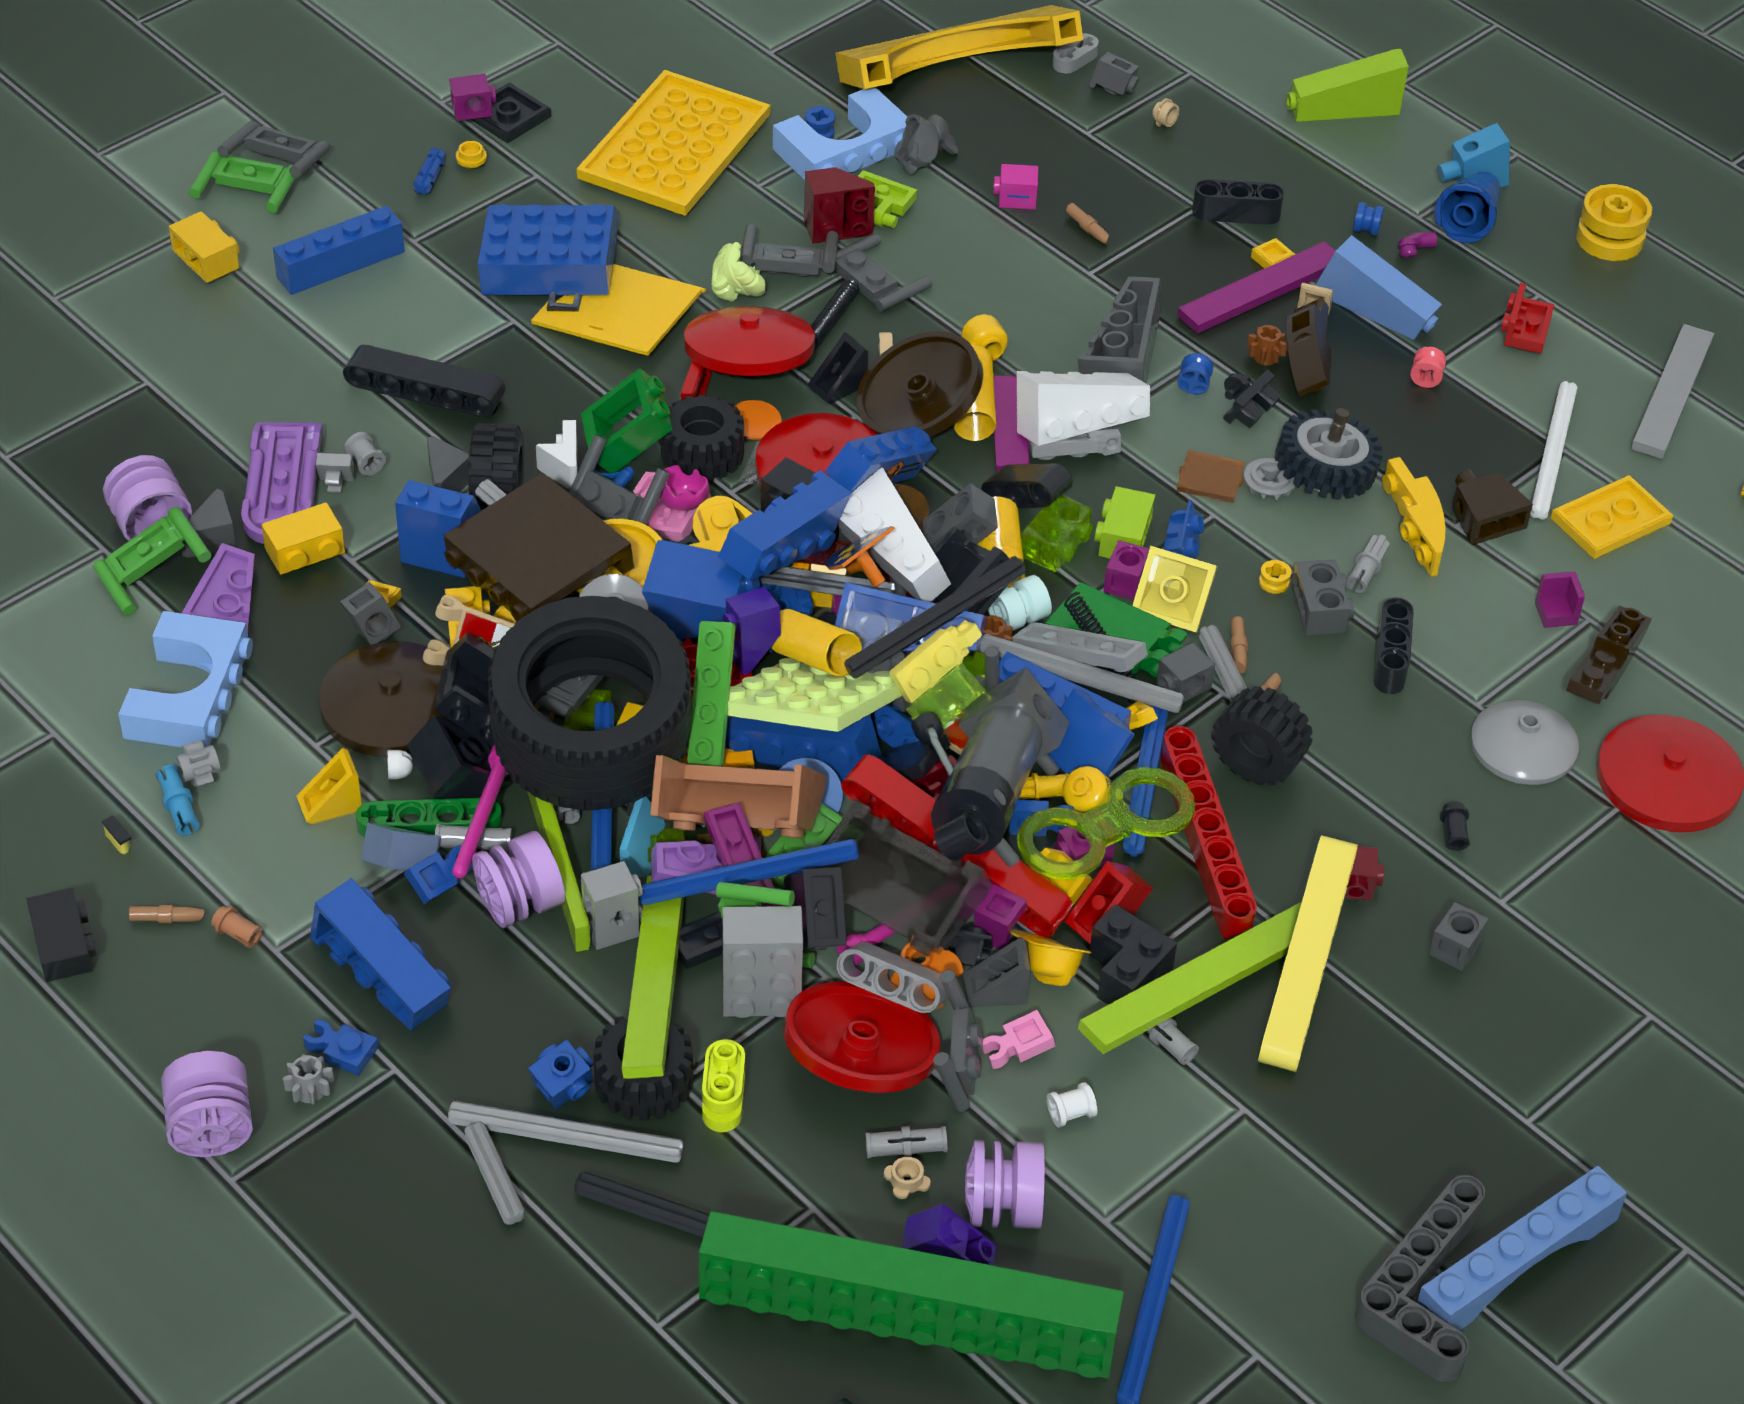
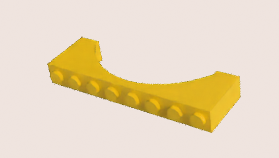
[835,5,1083,89]

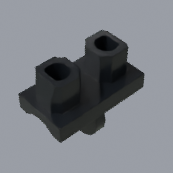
[1223,370,1282,428]

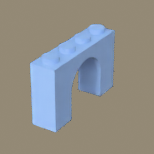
[773,87,907,180]
[118,611,253,748]

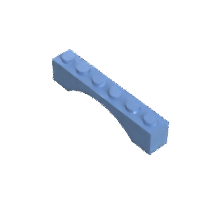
[1417,1166,1627,1331]

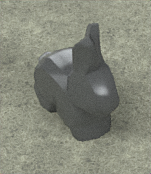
[894,114,959,175]

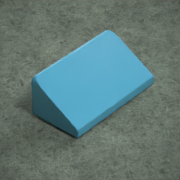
[620,796,665,877]

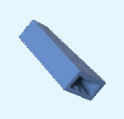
[1315,235,1442,340]

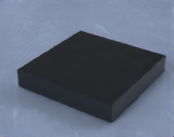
[470,82,551,143]
[878,734,951,781]

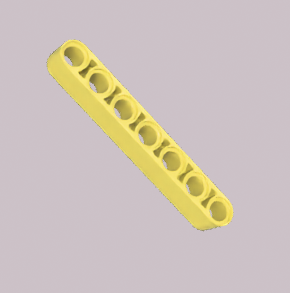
[1258,835,1358,1072]

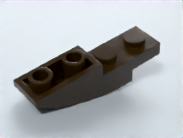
[1286,297,1332,397]
[1566,605,1652,704]

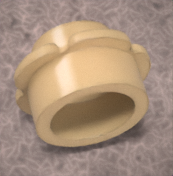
[1152,98,1179,127]

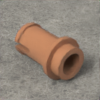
[211,906,263,949]

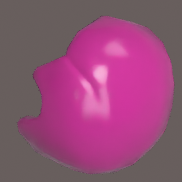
[659,465,710,511]

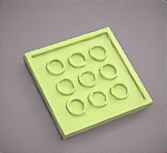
[728,658,902,732]

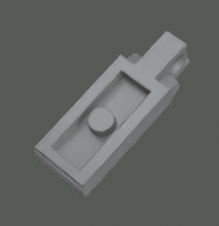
[1028,429,1121,460]

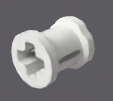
[1047,1082,1098,1128]

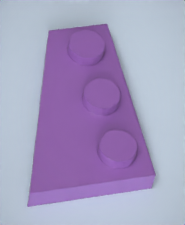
[181,543,255,633]
[651,837,761,895]

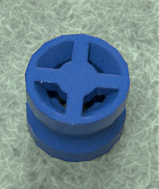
[805,106,835,139]
[1353,201,1384,237]
[1177,353,1214,395]

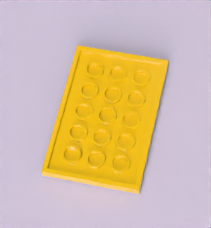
[576,70,771,216]

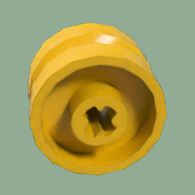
[1576,184,1652,261]

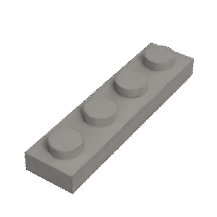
[1012,622,1147,672]

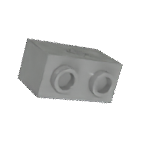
[581,861,643,950]

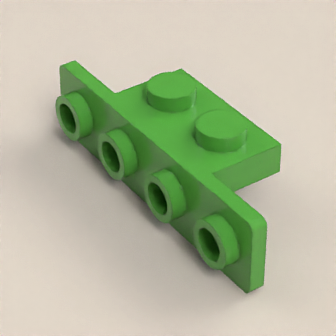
[687,621,736,767]

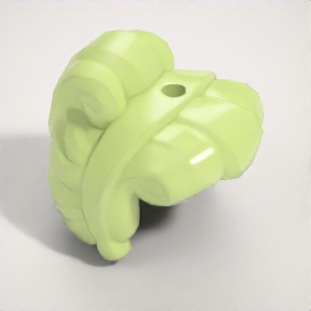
[712,242,765,301]

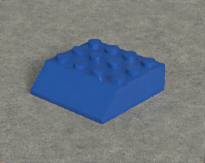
[478,204,620,295]

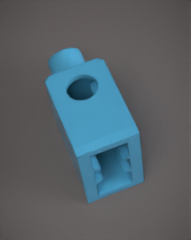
[1437,123,1510,187]

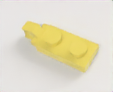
[889,620,982,703]

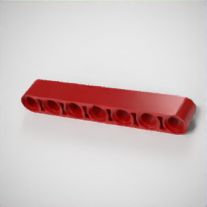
[1161,726,1257,940]
[841,755,1073,937]

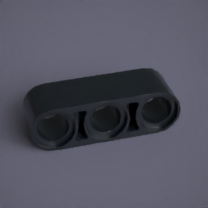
[1192,179,1284,224]
[981,463,1073,508]
[1373,597,1414,694]

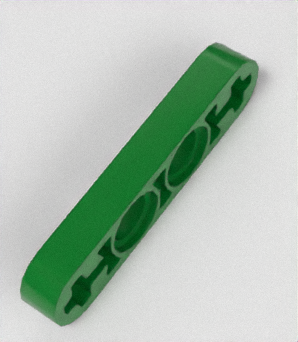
[355,798,502,837]

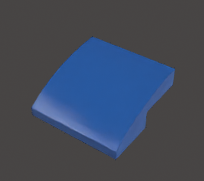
[1048,689,1135,776]

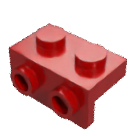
[1501,283,1555,354]

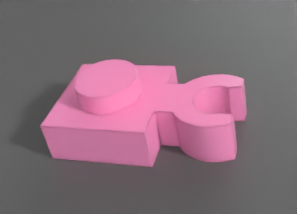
[981,1010,1056,1069]

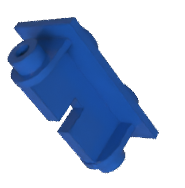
[1163,500,1204,559]
[872,704,919,748]

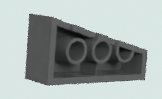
[1078,276,1162,383]

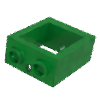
[580,368,673,473]

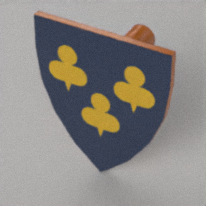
[826,526,895,587]

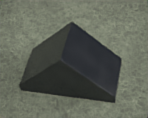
[807,332,868,404]

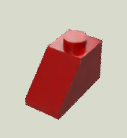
[1064,861,1153,944]

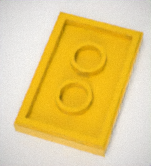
[1550,475,1673,559]

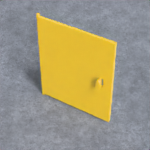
[531,264,706,356]

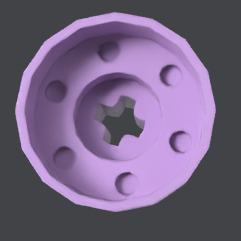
[103,455,192,541]
[472,831,565,928]
[161,1051,253,1157]
[965,1140,1045,1229]

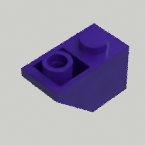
[723,587,781,675]
[901,1204,997,1266]

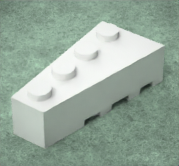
[1017,371,1150,446]
[838,467,951,602]

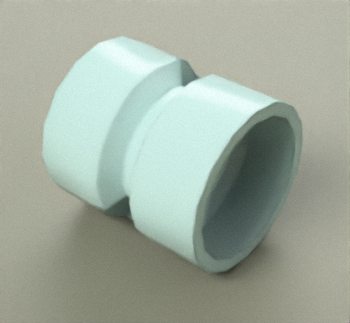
[988,575,1052,631]

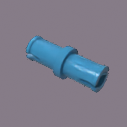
[156,765,200,836]

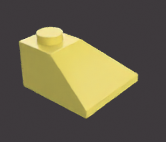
[1132,546,1218,633]

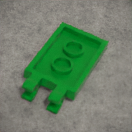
[1045,582,1187,678]

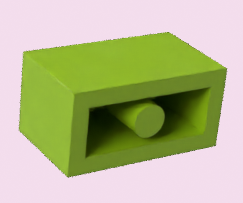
[1094,486,1155,558]

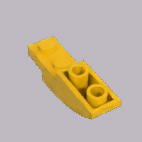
[1382,457,1446,577]

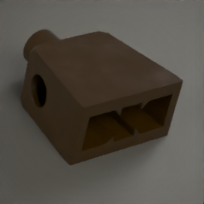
[1452,469,1533,545]

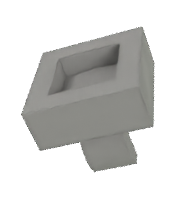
[316,453,355,493]

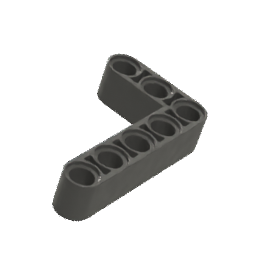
[1355,1175,1485,1382]

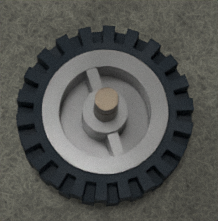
[1275,408,1383,499]

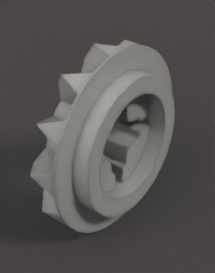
[1244,458,1296,501]

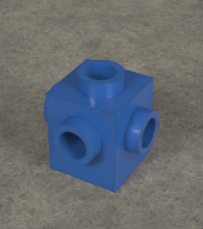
[528,1039,594,1110]

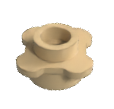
[884,1157,931,1199]

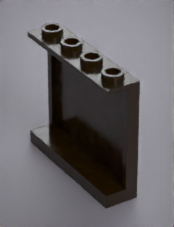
[443,472,634,622]

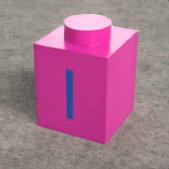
[993,164,1038,210]

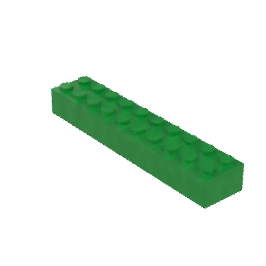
[699,1211,1124,1379]

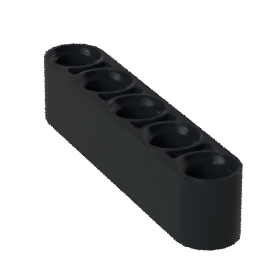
[343,345,506,418]

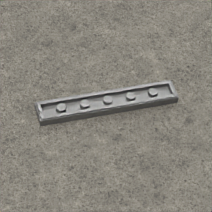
[1631,324,1714,459]

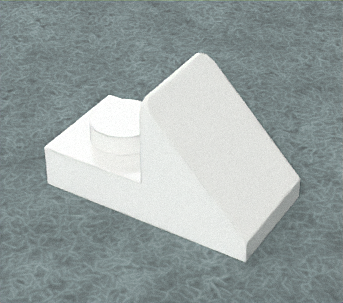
[536,420,577,490]

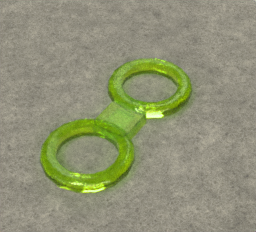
[1017,767,1195,880]

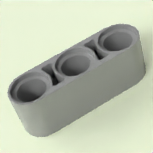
[836,942,948,1013]

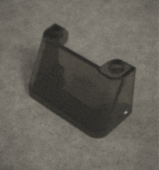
[815,799,993,957]

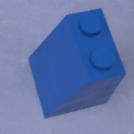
[395,480,482,578]
[642,540,760,639]

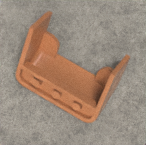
[650,755,826,839]

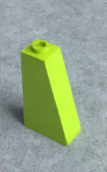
[1286,49,1409,122]

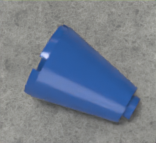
[1435,172,1500,243]

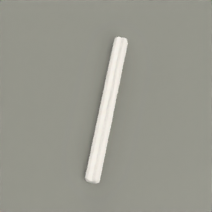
[1530,381,1578,520]

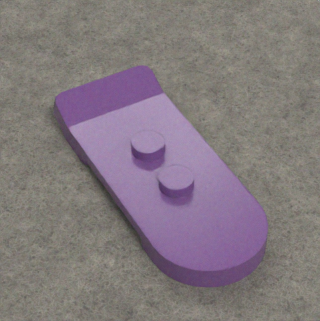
[241,422,323,544]

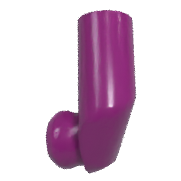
[1398,231,1437,259]

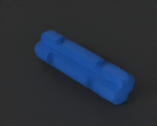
[413,147,446,195]

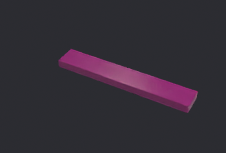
[1177,241,1335,334]

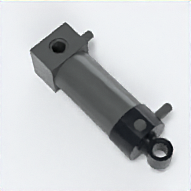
[931,668,1070,867]

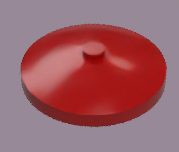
[684,306,815,376]
[755,413,878,485]
[1596,715,1744,833]
[783,981,940,1093]

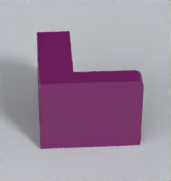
[1535,571,1585,628]
[974,884,1027,950]

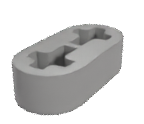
[1052,33,1099,74]

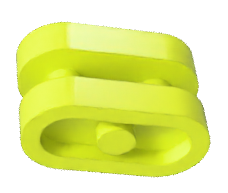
[702,1039,745,1132]

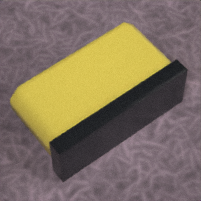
[101,815,132,854]

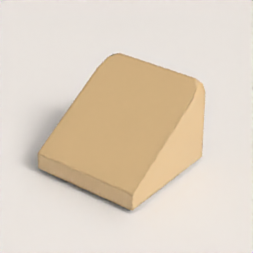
[1297,283,1333,315]

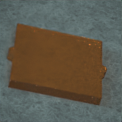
[1177,450,1245,503]

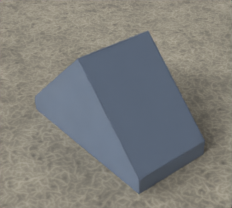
[361,823,441,870]

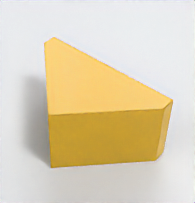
[296,748,362,824]

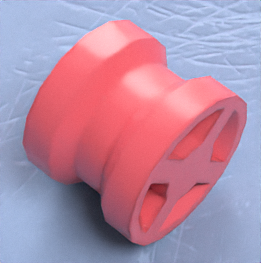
[1410,346,1446,388]

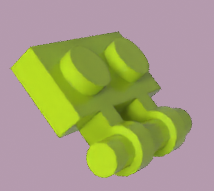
[858,170,917,228]

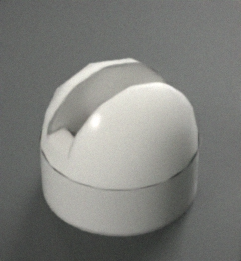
[387,750,413,779]

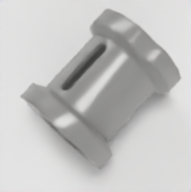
[344,432,386,476]

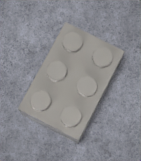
[723,906,803,1018]

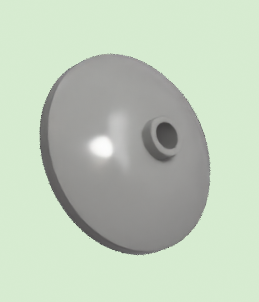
[1470,700,1579,785]

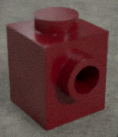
[1344,846,1384,900]

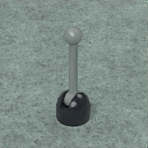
[911,712,954,776]

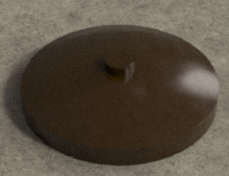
[856,331,983,437]
[319,641,449,757]

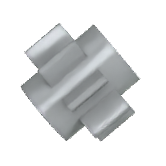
[176,740,221,787]
[283,1054,334,1105]

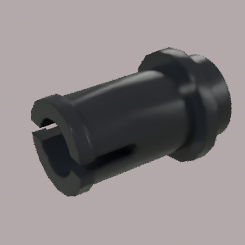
[1439,802,1470,851]

